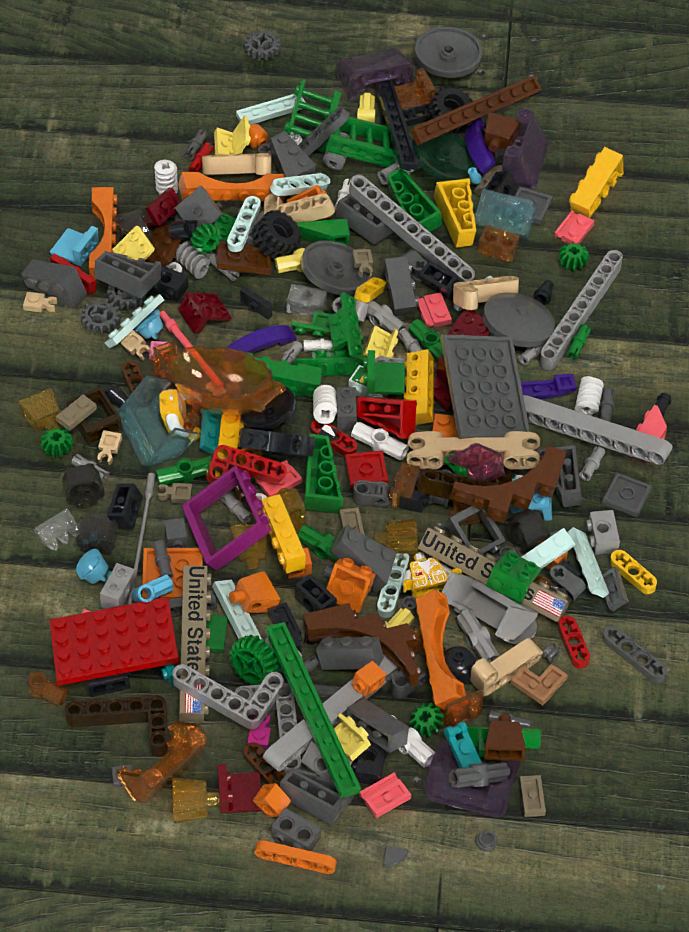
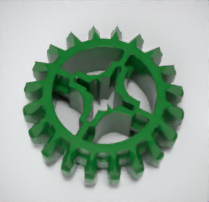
[229,634,281,685]

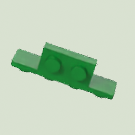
[328,292,364,362]
[291,311,365,344]
[294,348,367,376]
[458,726,541,757]

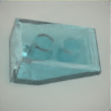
[475,189,537,239]

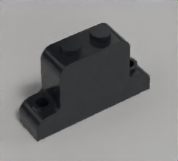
[239,428,315,456]

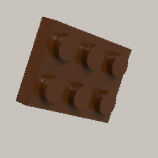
[144,220,184,265]
[215,241,272,275]

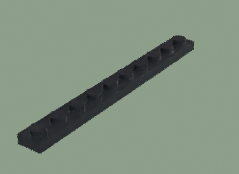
[370,65,419,171]

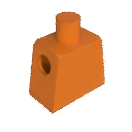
[229,571,281,613]

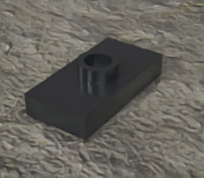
[240,287,272,320]

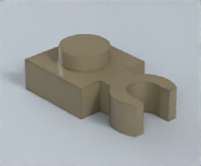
[352,249,373,277]
[158,483,192,504]

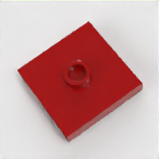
[345,450,388,489]

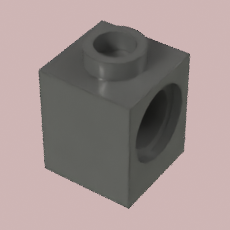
[164,518,188,548]

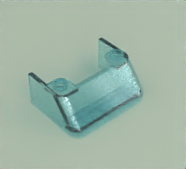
[118,375,198,466]

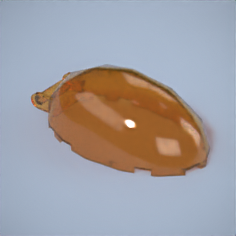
[165,346,286,416]

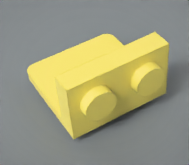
[214,116,251,155]
[112,226,154,261]

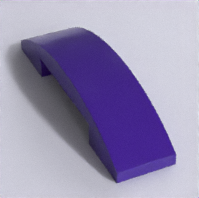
[465,118,495,175]
[222,325,297,365]
[521,374,577,400]

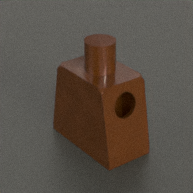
[484,112,521,153]
[484,714,526,761]

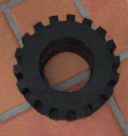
[427,86,473,134]
[252,210,301,259]

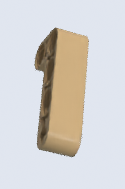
[202,153,272,175]
[264,193,335,222]
[453,276,519,310]
[470,638,543,696]

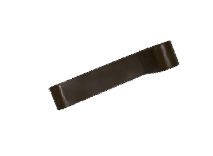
[417,463,512,501]
[65,695,169,757]

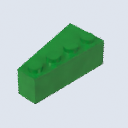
[387,168,442,233]

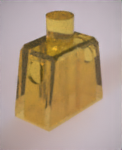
[19,388,60,431]
[277,488,306,534]
[374,519,418,554]
[231,524,269,569]
[172,778,220,823]

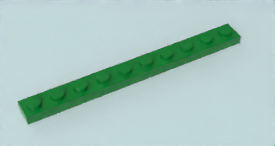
[265,622,361,798]

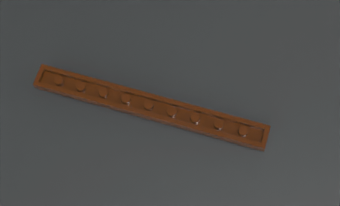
[410,75,542,146]

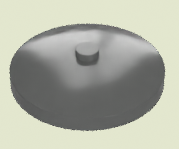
[415,26,482,78]
[301,241,371,295]
[482,293,555,347]

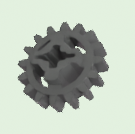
[244,29,281,61]
[107,285,147,311]
[81,298,121,335]

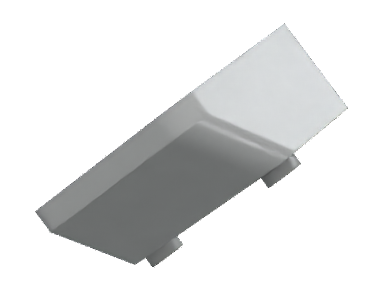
[441,572,538,642]

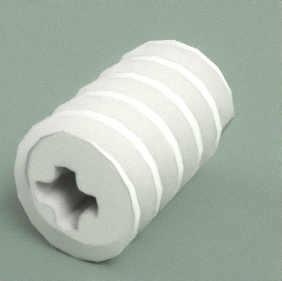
[154,160,178,195]
[575,376,604,416]
[313,385,337,424]

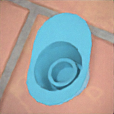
[135,309,163,340]
[76,549,109,584]

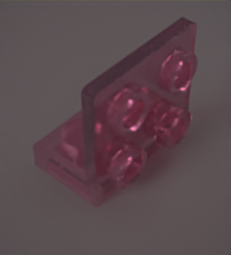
[448,443,505,482]

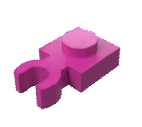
[247,715,271,749]

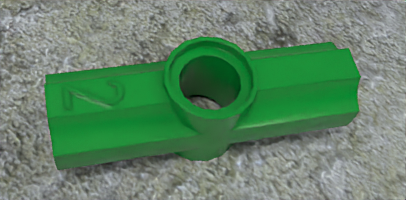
[408,319,444,362]
[155,456,215,485]
[297,525,339,563]

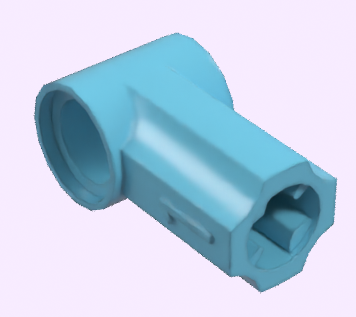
[132,574,174,603]

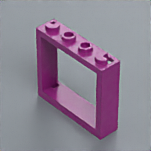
[182,465,272,571]

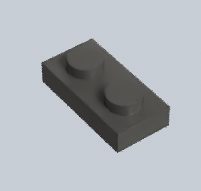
[602,567,629,611]

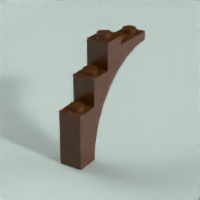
[449,445,566,523]
[303,603,421,687]

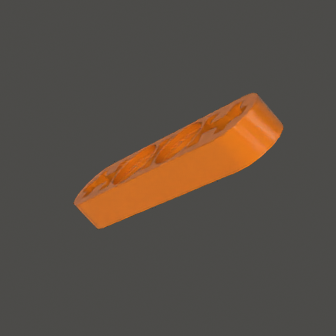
[254,840,337,874]

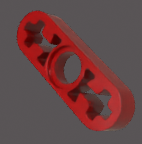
[311,420,357,457]
[558,616,590,669]

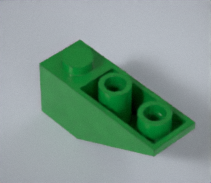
[296,219,350,246]

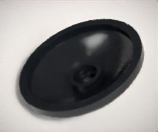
[241,385,296,430]

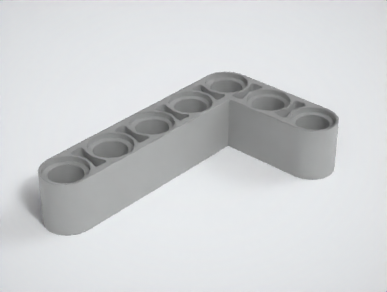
[173,664,283,730]
[234,683,301,774]

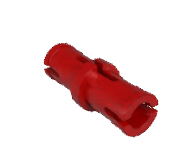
[188,142,214,172]

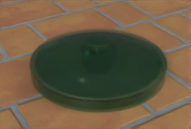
[412,131,477,181]

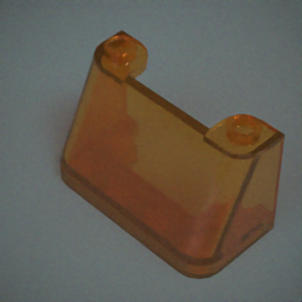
[116,721,207,802]

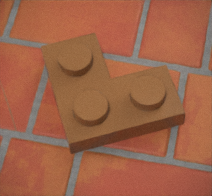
[510,664,568,706]

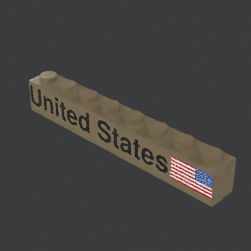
[418,526,571,622]
[179,565,211,722]

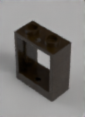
[67,387,122,444]

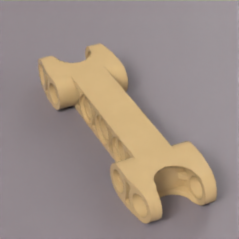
[407,431,540,469]

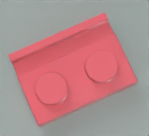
[554,210,594,244]
[417,292,452,328]
[255,460,302,497]
[359,772,411,818]

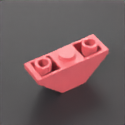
[629,405,667,457]

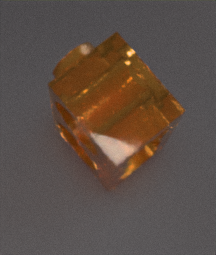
[478,225,520,262]

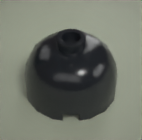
[444,646,477,686]

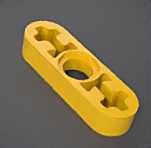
[354,277,386,303]
[610,550,657,594]

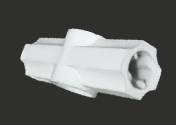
[351,422,409,460]
[391,715,436,767]

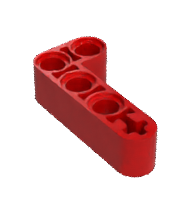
[206,445,287,484]

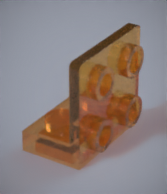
[395,68,436,110]
[151,340,177,391]
[434,689,484,728]

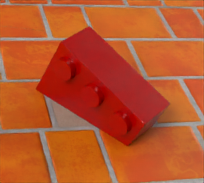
[356,397,417,439]

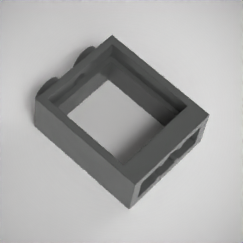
[445,506,506,555]

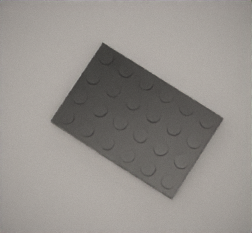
[441,334,530,441]

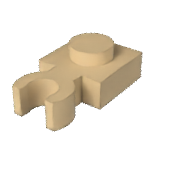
[23,292,57,312]
[120,330,152,360]
[97,430,122,465]

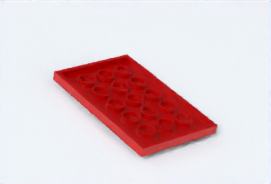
[49,597,179,686]

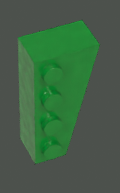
[245,352,322,397]
[302,434,344,514]

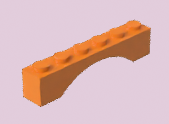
[178,172,285,202]
[89,187,118,280]
[416,589,467,711]

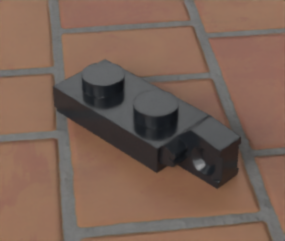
[268,602,302,652]

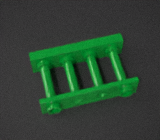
[283,79,341,153]
[326,112,397,167]

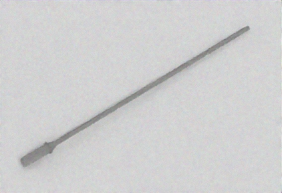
[128,473,156,604]

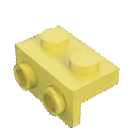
[363,326,399,358]
[334,713,371,761]

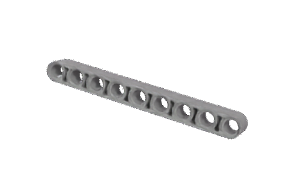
[349,175,475,282]
[540,250,623,370]
[523,395,673,465]
[263,655,399,772]

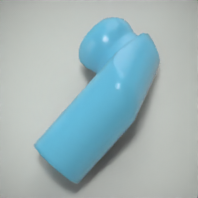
[468,167,482,185]

